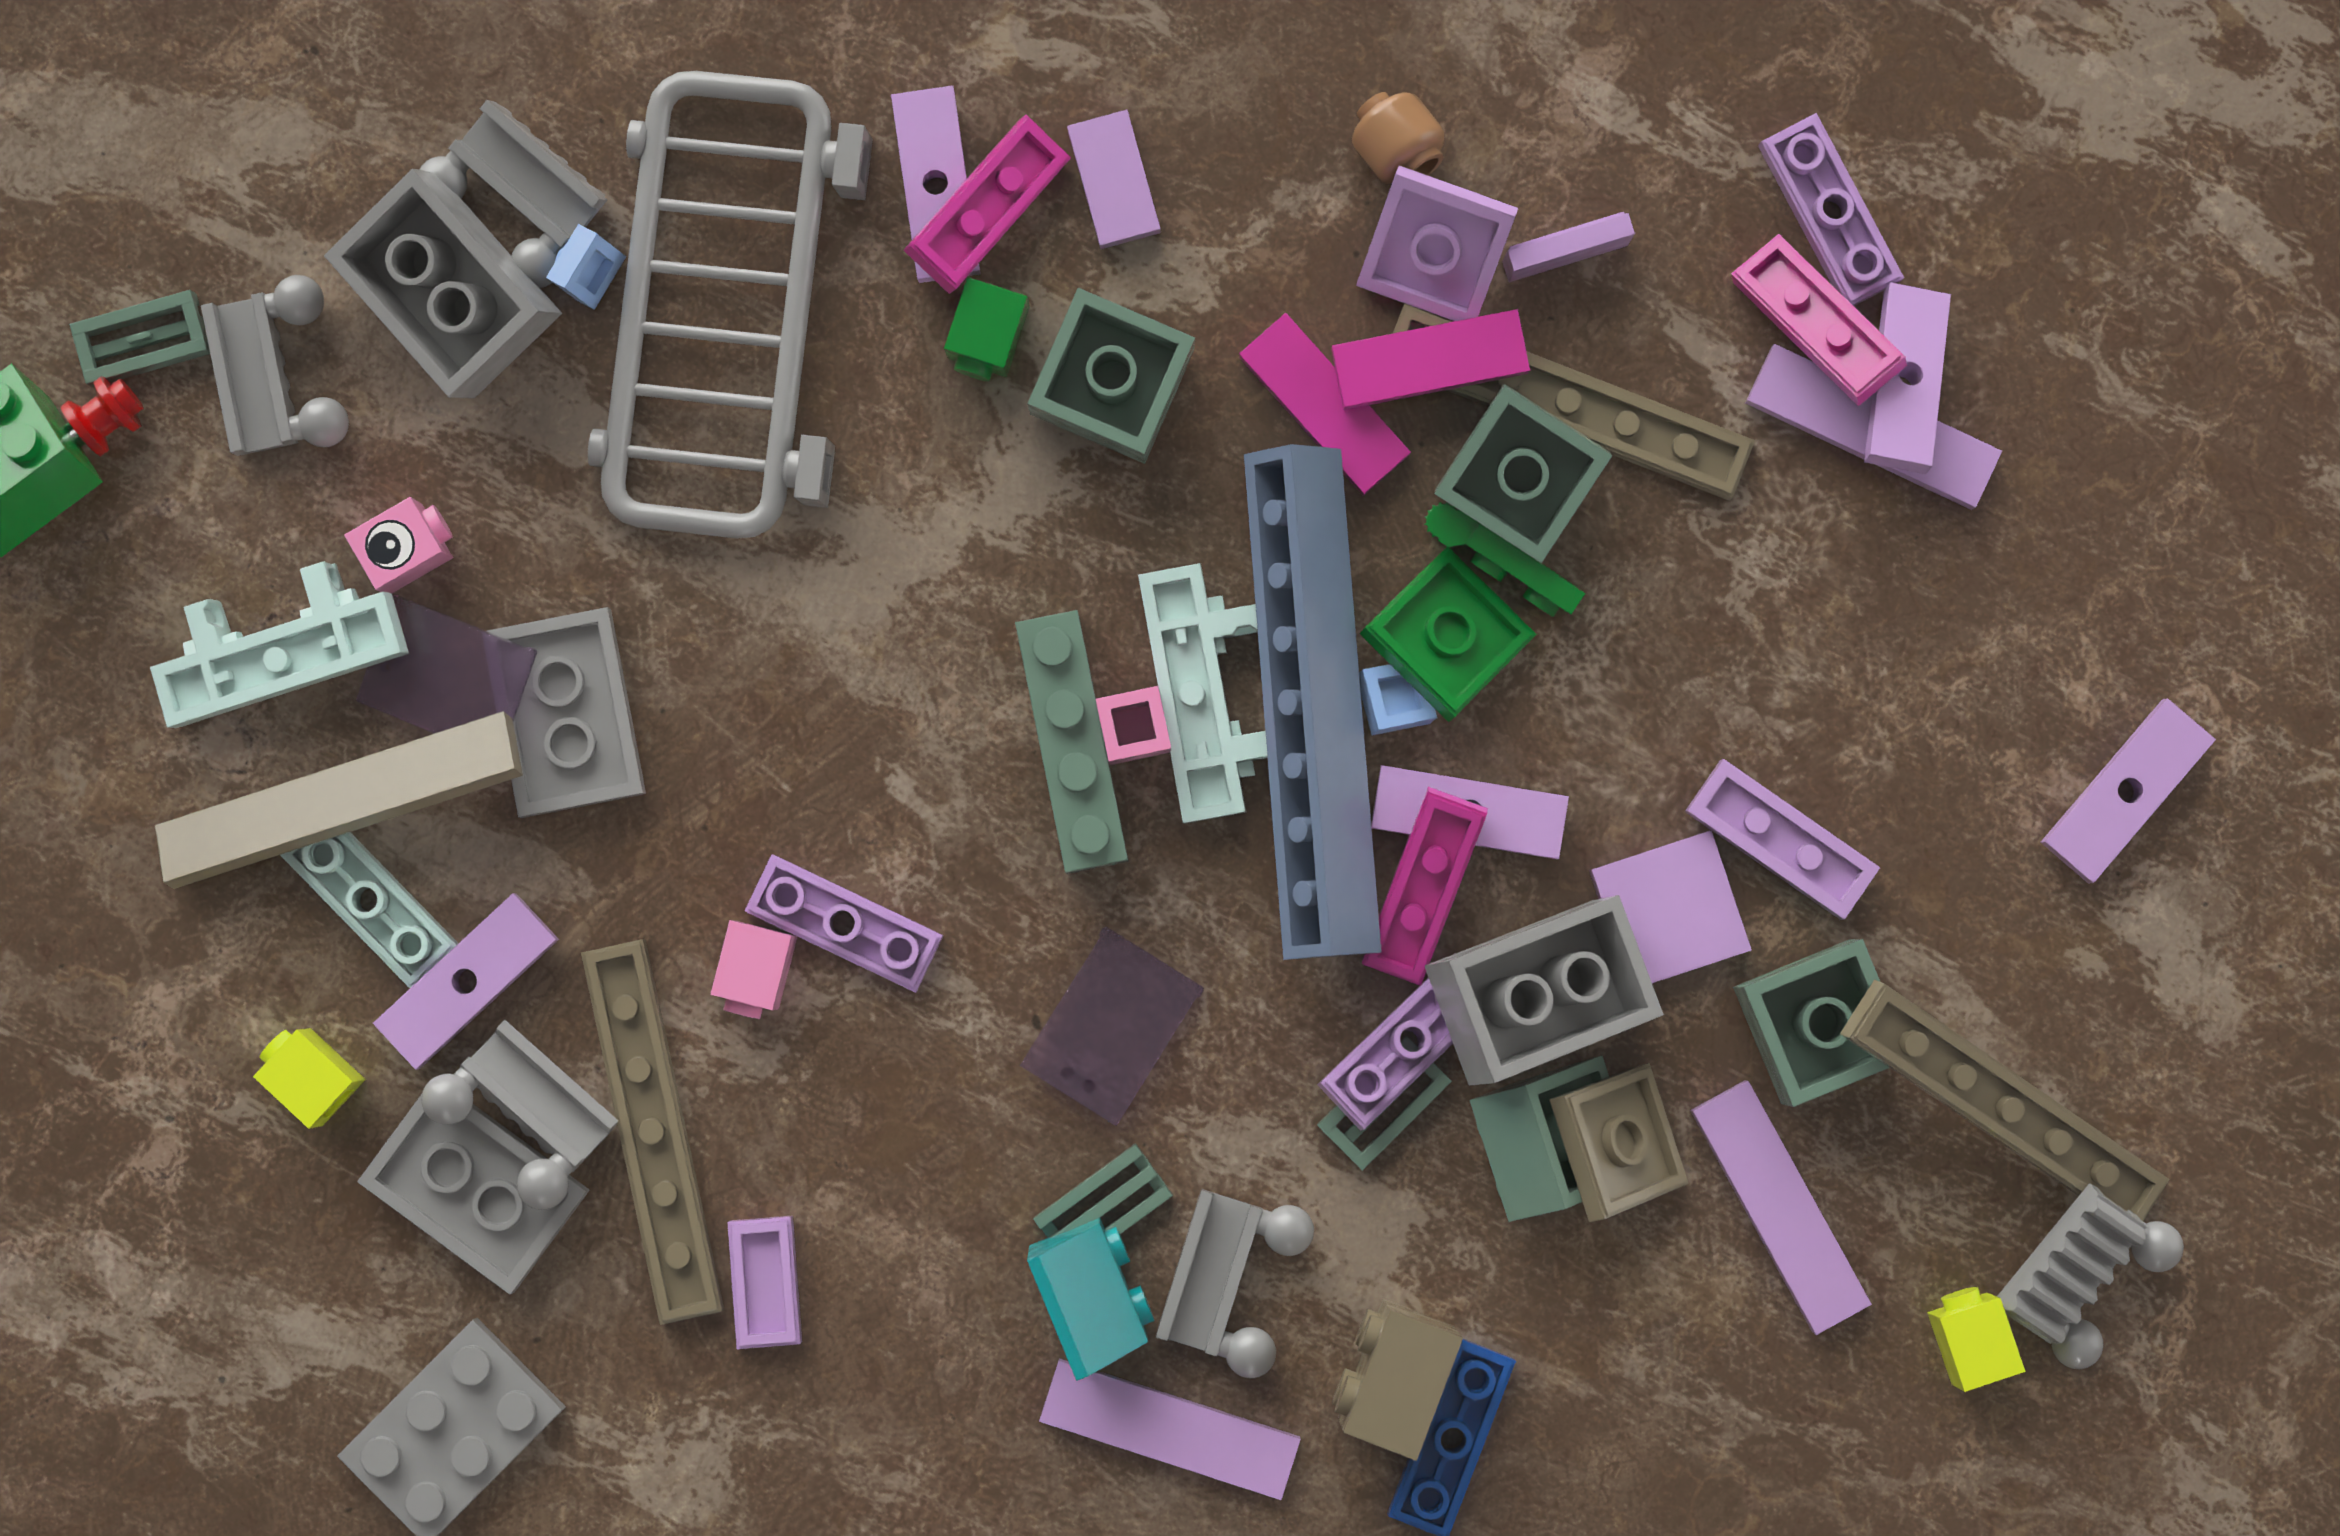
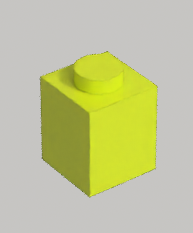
[253,1028,366,1129]
[1927,1287,2025,1392]

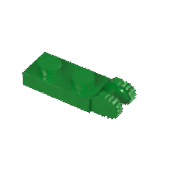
[1424,502,1585,617]

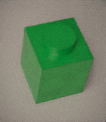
[944,277,1030,381]

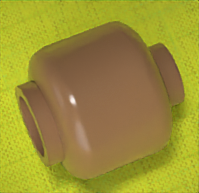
[1352,92,1445,185]

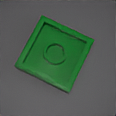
[1359,547,1537,722]

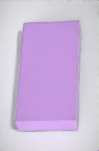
[1067,110,1161,249]
[1502,212,1635,282]
[727,1216,802,1349]

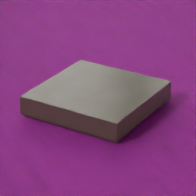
[1549,1063,1689,1222]

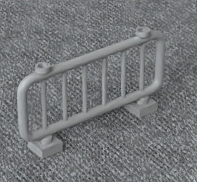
[588,71,873,539]

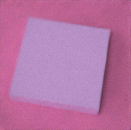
[1356,166,1518,321]
[1589,830,1752,983]

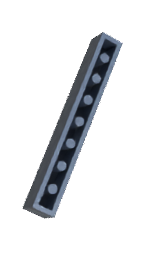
[1244,444,1381,960]

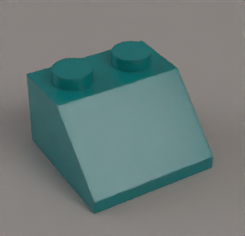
[1027,1218,1155,1381]

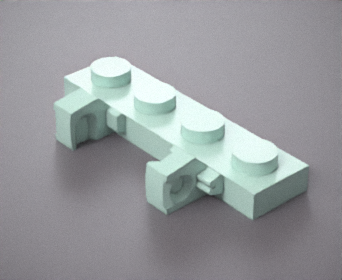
[150,561,409,728]
[1138,563,1268,824]

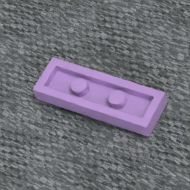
[1685,759,1880,920]

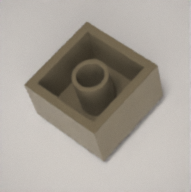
[1332,1299,1463,1461]

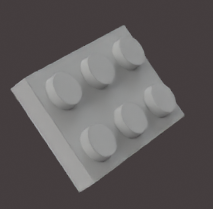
[483,607,646,818]
[357,1094,590,1295]
[337,1318,566,1536]

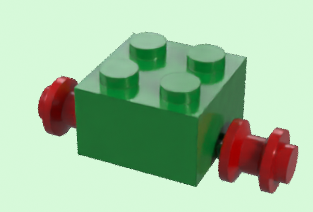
[0,363,144,558]

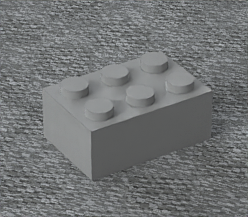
[324,168,562,398]
[1425,895,1664,1086]

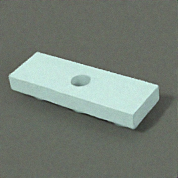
[280,832,459,988]

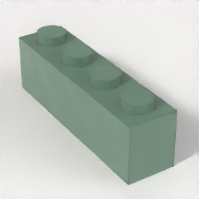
[1015,610,1129,874]

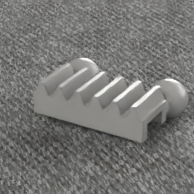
[419,100,607,288]
[201,275,349,456]
[421,1020,618,1210]
[1997,1183,2184,1369]
[1156,1189,1314,1378]

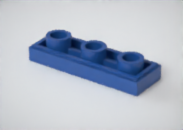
[1387,1339,1516,1536]

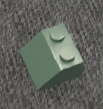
[1469,1055,1609,1222]

